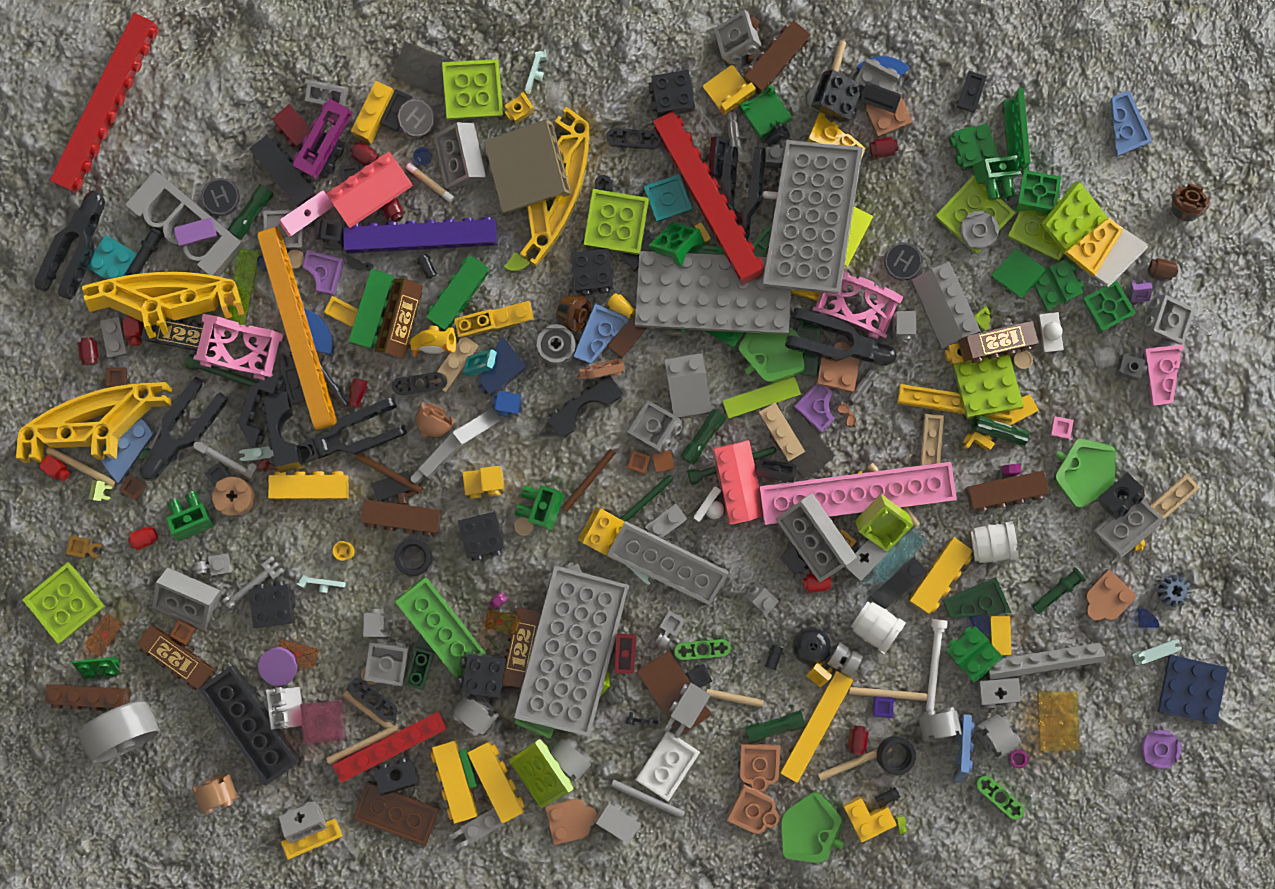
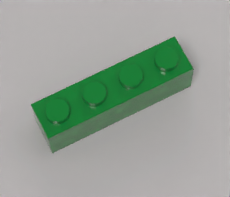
[426,255,490,331]
[349,269,394,350]

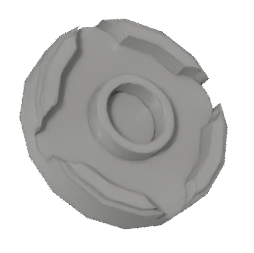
[960,211,999,249]

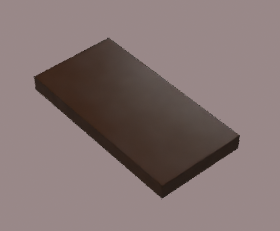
[637,650,712,737]
[353,781,440,846]

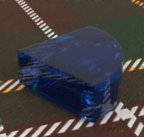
[1138,608,1160,628]
[969,615,991,634]

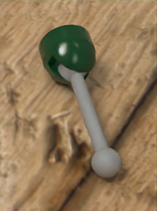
[138,420,162,461]

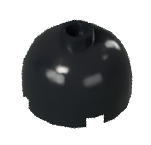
[792,627,831,666]

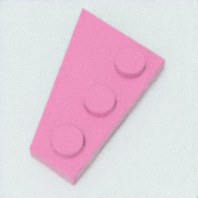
[1144,345,1183,406]

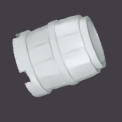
[970,521,1019,563]
[851,602,906,654]

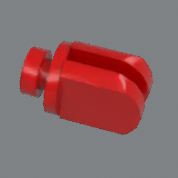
[122,316,143,346]
[40,456,70,482]

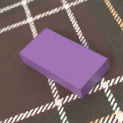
[174,217,217,247]

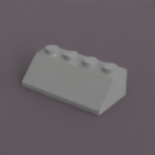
[911,261,980,349]
[776,493,857,582]

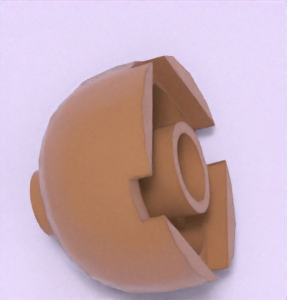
[415,402,455,438]

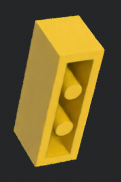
[351,81,394,144]

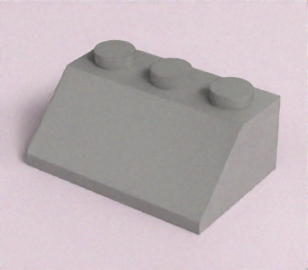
[433,122,486,189]
[152,568,220,631]

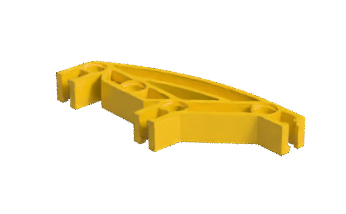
[520,107,589,268]
[82,272,244,338]
[16,382,172,463]

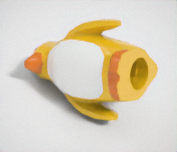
[408,326,456,357]

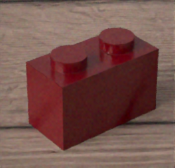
[272,104,312,151]
[614,633,636,674]

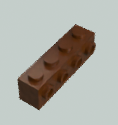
[44,684,130,711]

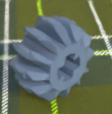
[1157,575,1192,608]

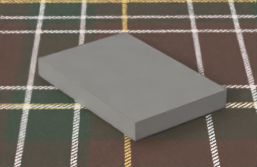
[1093,500,1164,558]

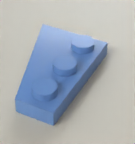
[1110,90,1152,157]
[573,304,629,364]
[101,419,155,484]
[953,715,974,782]

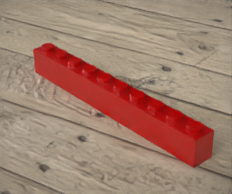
[50,12,159,194]
[653,111,764,285]

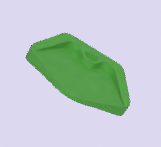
[739,327,805,383]
[1054,439,1115,508]
[781,792,845,863]

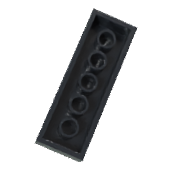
[199,665,302,786]

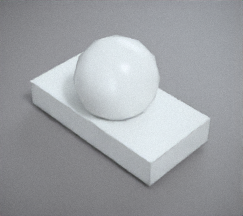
[1038,312,1064,353]
[693,486,724,523]

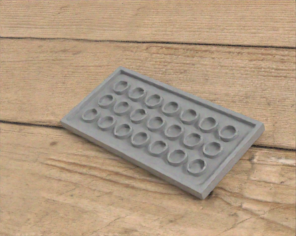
[763,140,863,295]
[635,251,791,335]
[513,565,629,736]

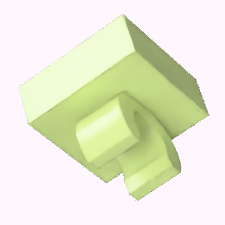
[89,480,112,501]

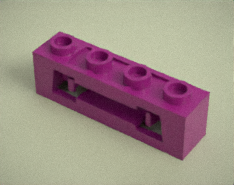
[292,98,353,179]

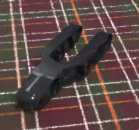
[721,146,765,242]
[35,191,105,300]
[785,308,897,366]
[139,376,229,481]
[297,397,408,464]

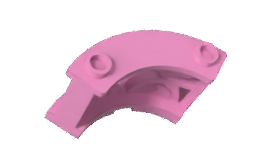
[812,272,903,340]
[193,314,284,380]

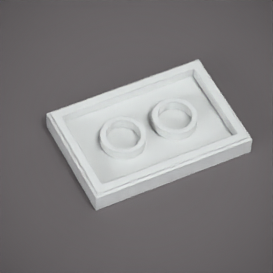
[1080,226,1148,287]
[636,731,700,801]

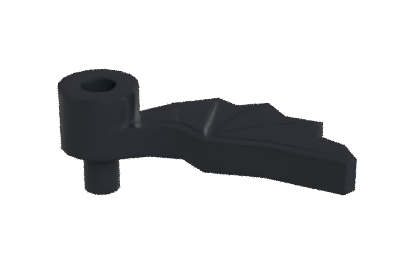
[346,254,374,271]
[626,712,658,725]

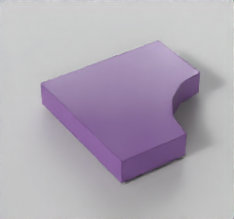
[302,250,344,296]
[793,384,834,433]

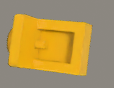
[962,432,995,451]

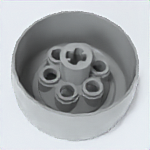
[78,701,159,764]

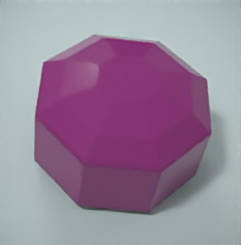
[1001,464,1021,477]
[489,593,508,610]
[1008,749,1028,768]

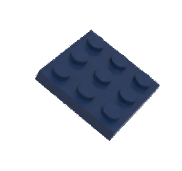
[1158,655,1228,725]

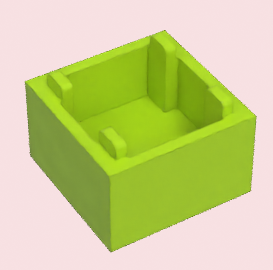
[855,494,914,552]

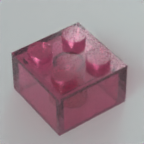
[300,699,346,744]

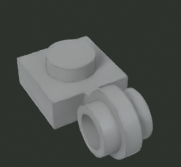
[192,553,232,576]
[655,610,686,648]

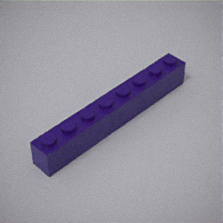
[343,217,498,254]

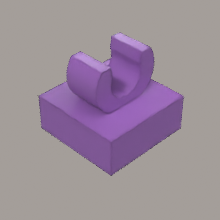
[1129,280,1153,303]

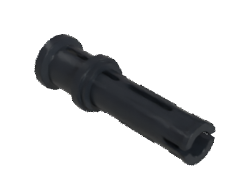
[124,226,165,276]

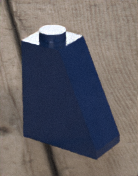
[478,337,527,397]

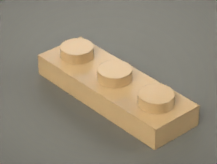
[430,337,479,393]
[759,403,805,462]

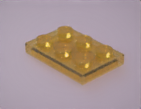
[1037,691,1080,751]

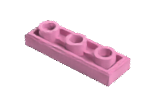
[278,190,334,237]

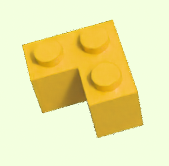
[463,466,505,499]
[842,796,897,843]

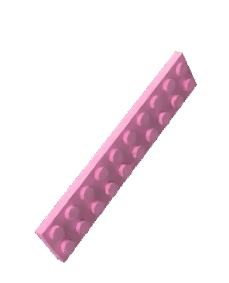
[759,462,957,525]

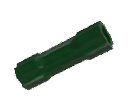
[227,184,274,240]
[680,409,726,465]
[970,415,1030,446]
[745,710,806,744]

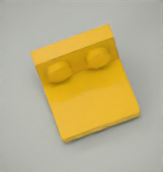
[703,65,756,116]
[577,507,624,560]

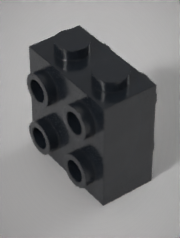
[811,69,863,123]
[648,70,695,117]
[571,248,614,296]
[458,511,506,562]
[248,581,296,629]
[456,651,506,698]

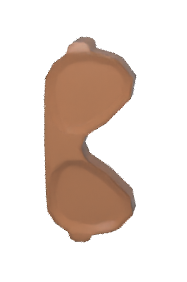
[837,402,857,427]

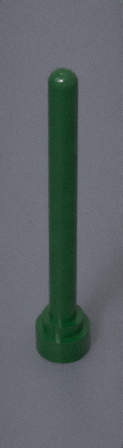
[185,354,272,394]
[687,447,777,485]
[619,475,673,522]

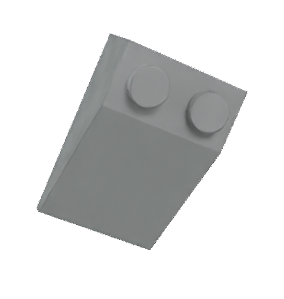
[664,353,711,418]

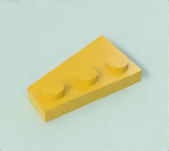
[807,112,866,159]
[1064,218,1124,276]

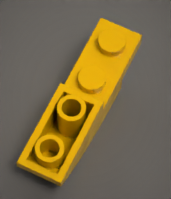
[454,301,534,337]

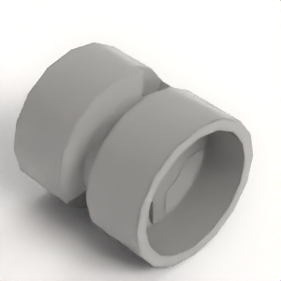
[827,642,863,677]

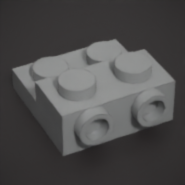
[714,10,761,64]
[1144,295,1195,344]
[627,400,682,454]
[364,637,410,686]

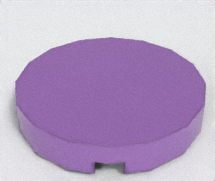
[258,647,298,686]
[1141,730,1181,769]

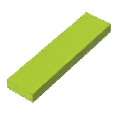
[722,377,801,419]

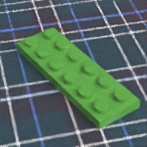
[394,576,486,679]

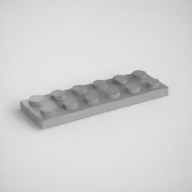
[607,521,728,605]

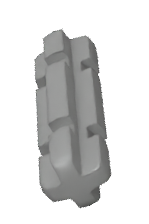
[726,112,740,149]
[849,370,878,404]

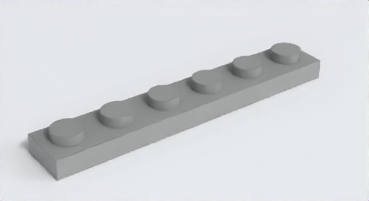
[988,643,1106,680]

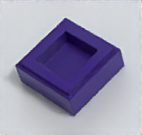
[872,697,894,718]

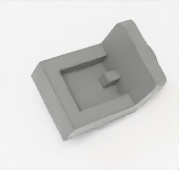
[744,582,779,615]

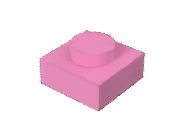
[1050,416,1074,439]

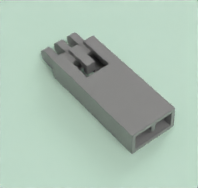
[411,427,463,484]

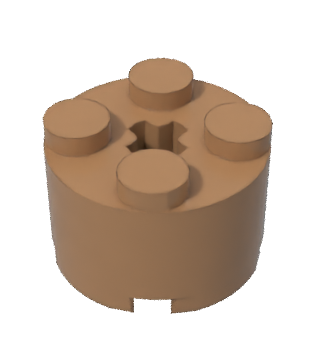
[212,477,256,517]
[192,773,238,814]

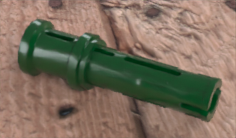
[1031,567,1086,615]

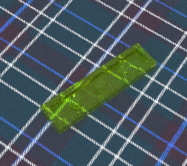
[227,248,260,326]

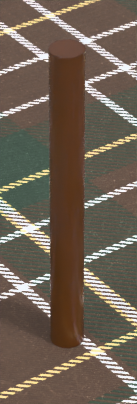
[561,449,616,512]
[356,453,424,495]

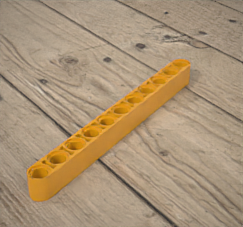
[258,226,337,431]

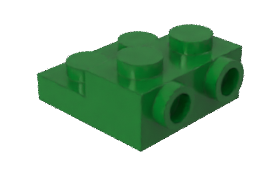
[949,123,998,171]
[1034,259,1084,311]
[946,626,1003,683]

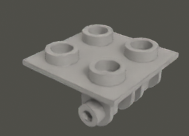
[265,687,305,729]

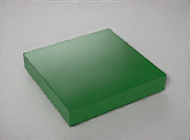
[991,248,1046,299]

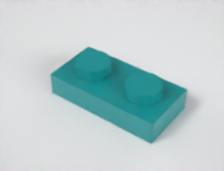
[463,349,497,376]

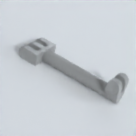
[193,442,258,479]
[222,556,284,610]

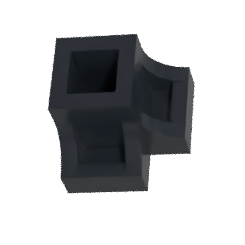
[315,218,347,251]

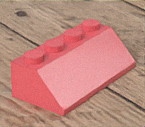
[326,152,413,228]
[711,440,763,525]

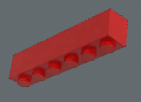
[332,711,449,783]

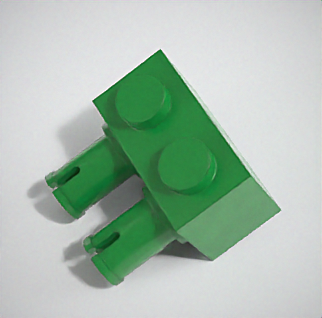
[973,155,1021,201]
[515,485,564,531]
[166,491,214,542]

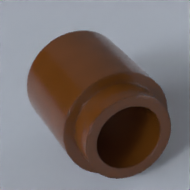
[1148,258,1178,280]

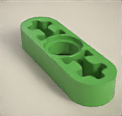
[675,639,731,660]
[975,775,1025,820]

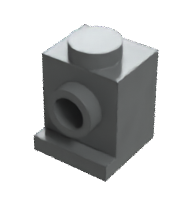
[765,145,785,169]
[1115,354,1147,380]

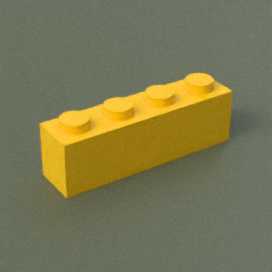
[268,471,349,500]
[907,537,973,614]
[430,740,479,824]
[468,741,526,824]

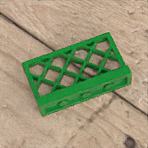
[1002,88,1031,174]

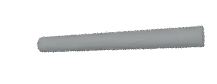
[611,780,685,819]

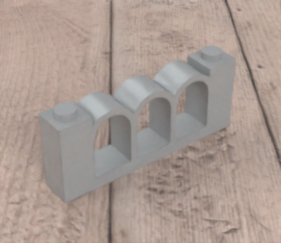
[125,170,245,277]

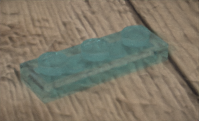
[874,527,928,581]

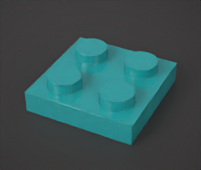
[644,174,692,223]
[88,235,137,280]

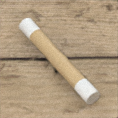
[405,163,454,202]

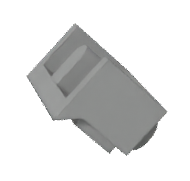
[363,609,391,637]

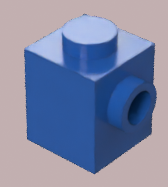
[492,391,522,417]

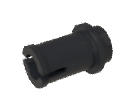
[765,124,789,146]
[417,254,438,279]
[764,645,784,671]
[875,787,901,809]

